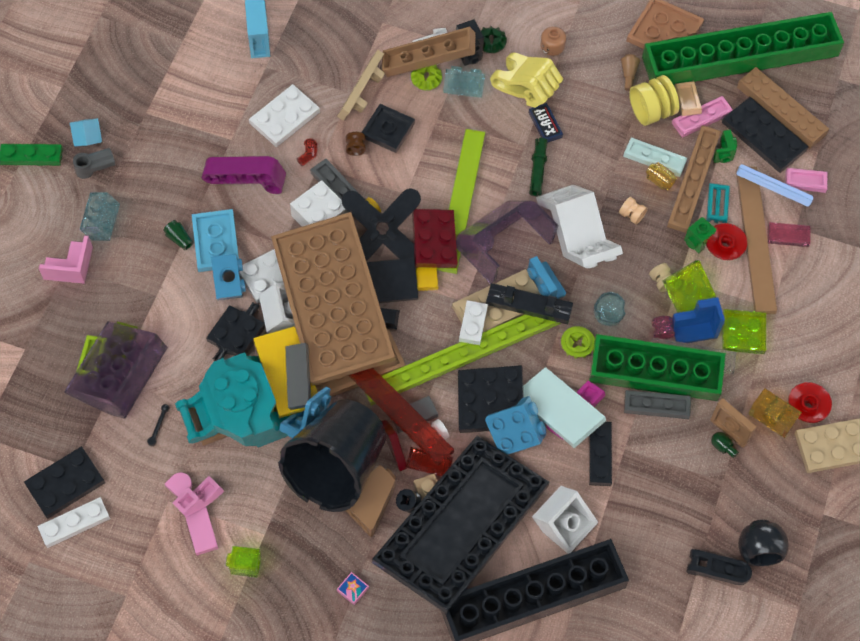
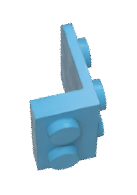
[279,387,331,438]
[485,396,546,455]

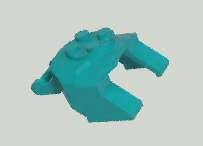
[175,352,291,448]

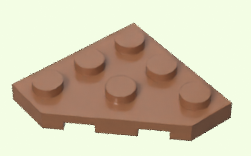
[626,0,704,49]

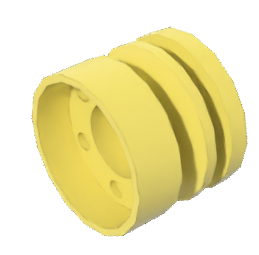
[629,75,679,126]

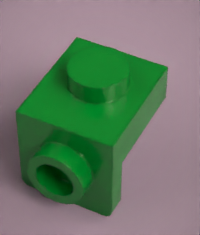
[713,130,737,163]
[684,217,716,254]

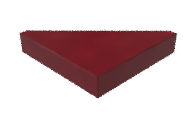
[381,420,407,471]

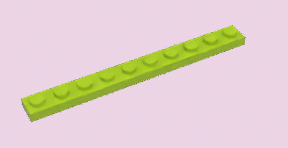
[362,314,562,406]

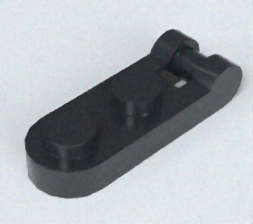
[686,549,752,585]

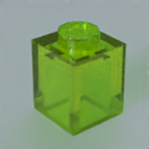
[226,546,262,578]

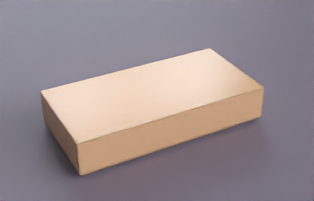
[675,81,702,116]

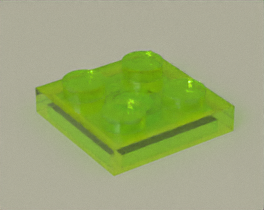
[662,260,716,313]
[722,309,766,354]

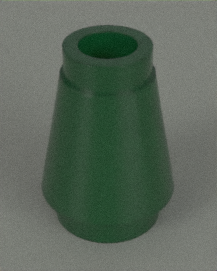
[163,220,193,250]

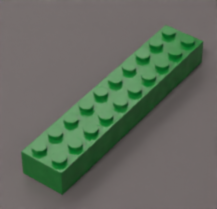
[642,12,844,85]

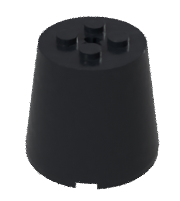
[278,399,386,512]

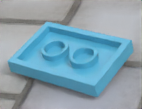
[192,209,239,272]

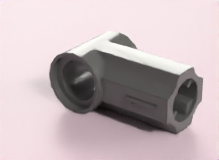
[73,148,115,179]

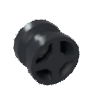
[396,489,423,513]

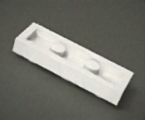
[37,497,110,548]

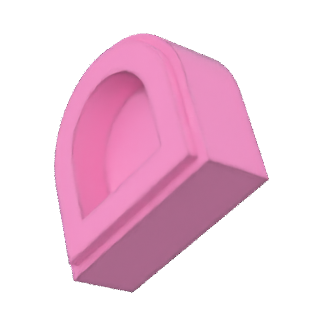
[165,473,192,498]

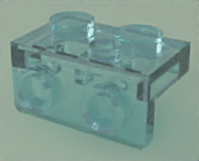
[443,66,486,98]

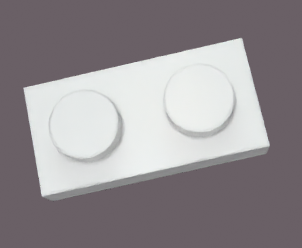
[459,300,488,345]

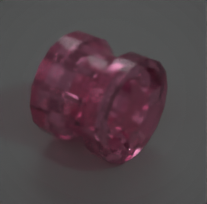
[651,316,675,340]

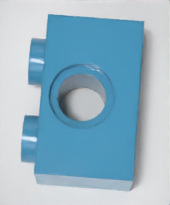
[211,254,246,301]

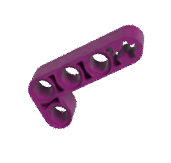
[201,156,286,194]

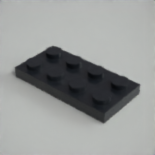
[722,97,809,173]

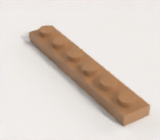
[667,125,721,233]

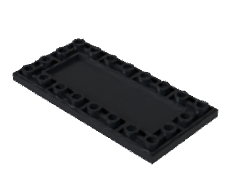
[372,436,550,614]

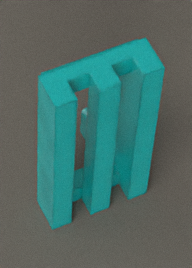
[706,183,730,223]

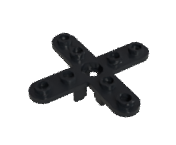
[341,188,421,262]

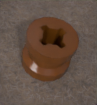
[345,131,366,156]

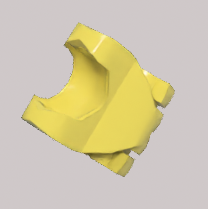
[490,52,563,108]

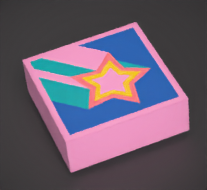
[337,572,369,605]

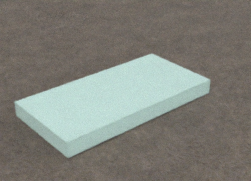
[524,367,606,448]

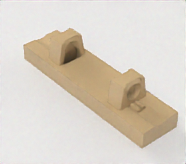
[337,50,385,121]

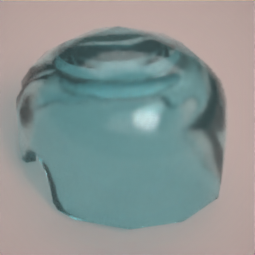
[593,292,626,327]

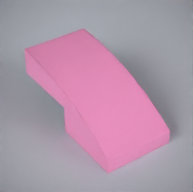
[173,476,224,517]

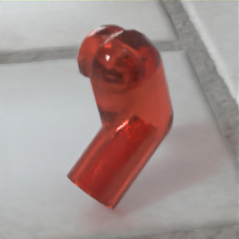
[297,138,318,167]

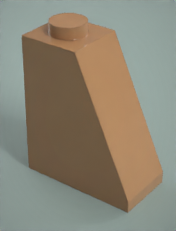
[345,465,396,537]

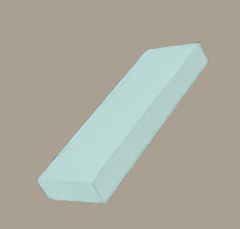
[623,138,687,177]

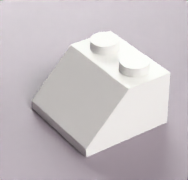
[259,283,297,333]
[532,486,598,554]

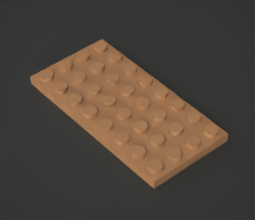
[271,212,396,386]

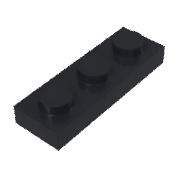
[589,421,612,486]

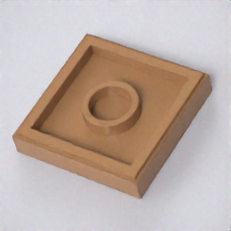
[710,398,757,448]

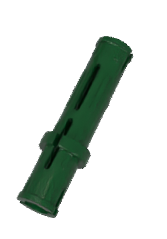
[529,137,548,197]

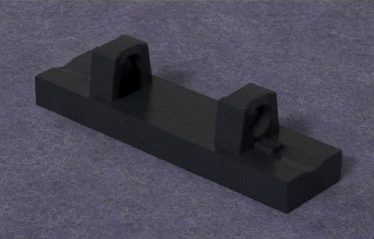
[486,283,573,325]

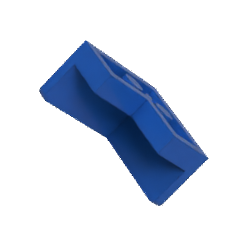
[670,297,725,345]

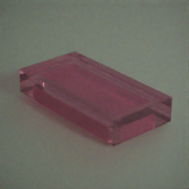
[768,222,810,247]

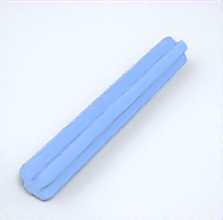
[736,164,813,206]

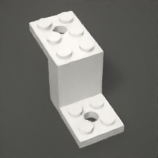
[536,185,623,268]

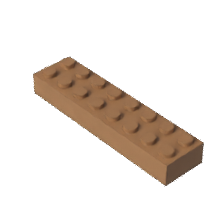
[382,27,475,77]
[737,67,829,149]

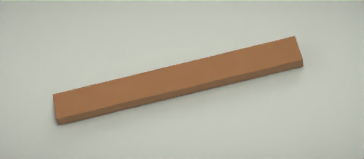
[736,167,777,315]

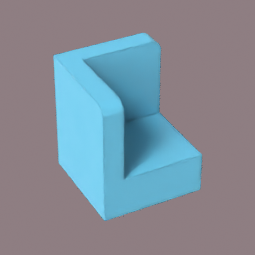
[70,118,102,146]

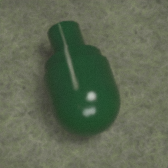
[711,432,739,458]

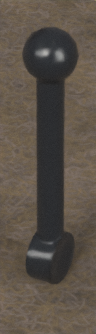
[147,404,170,446]

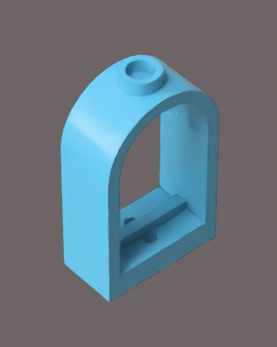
[245,0,270,58]

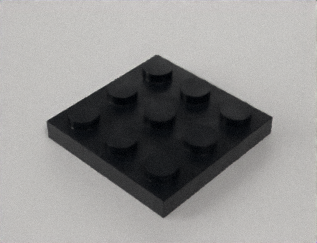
[458,365,524,433]

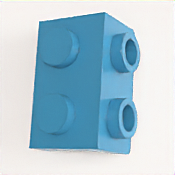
[527,256,566,299]

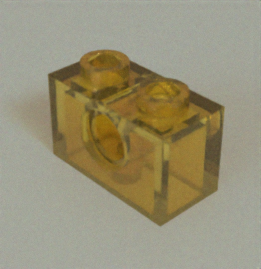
[748,388,802,438]

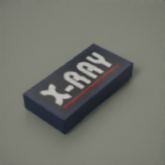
[528,103,563,143]

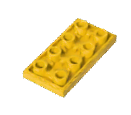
[253,326,318,418]

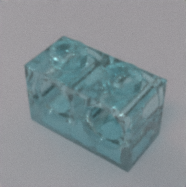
[79,192,120,241]

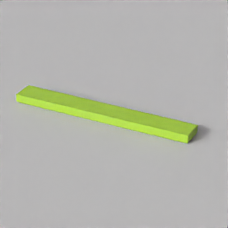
[437,129,485,274]

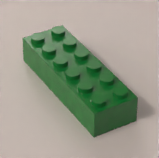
[589,334,726,401]

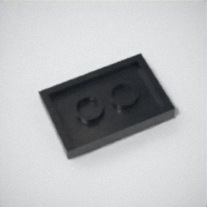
[24,446,105,519]

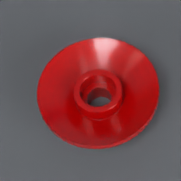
[706,223,747,261]
[788,382,832,423]

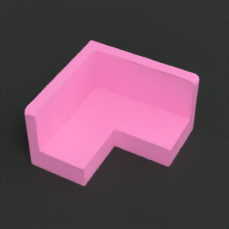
[39,236,93,284]

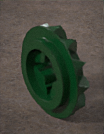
[481,26,507,53]

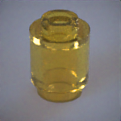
[646,162,677,191]

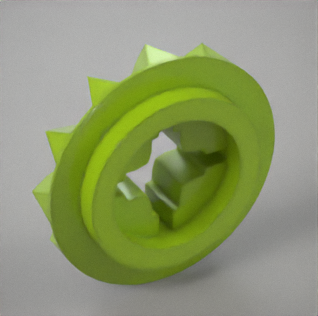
[411,65,442,90]
[561,326,595,359]

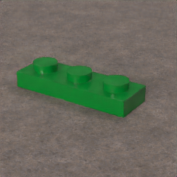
[0,144,63,166]

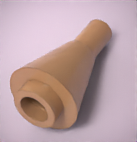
[621,54,640,91]

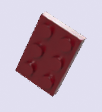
[412,209,458,268]

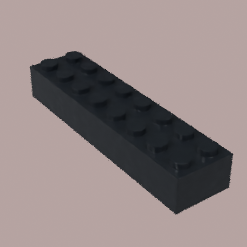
[441,539,629,641]

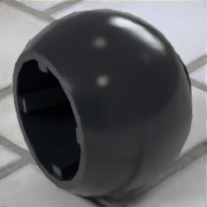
[738,520,789,566]

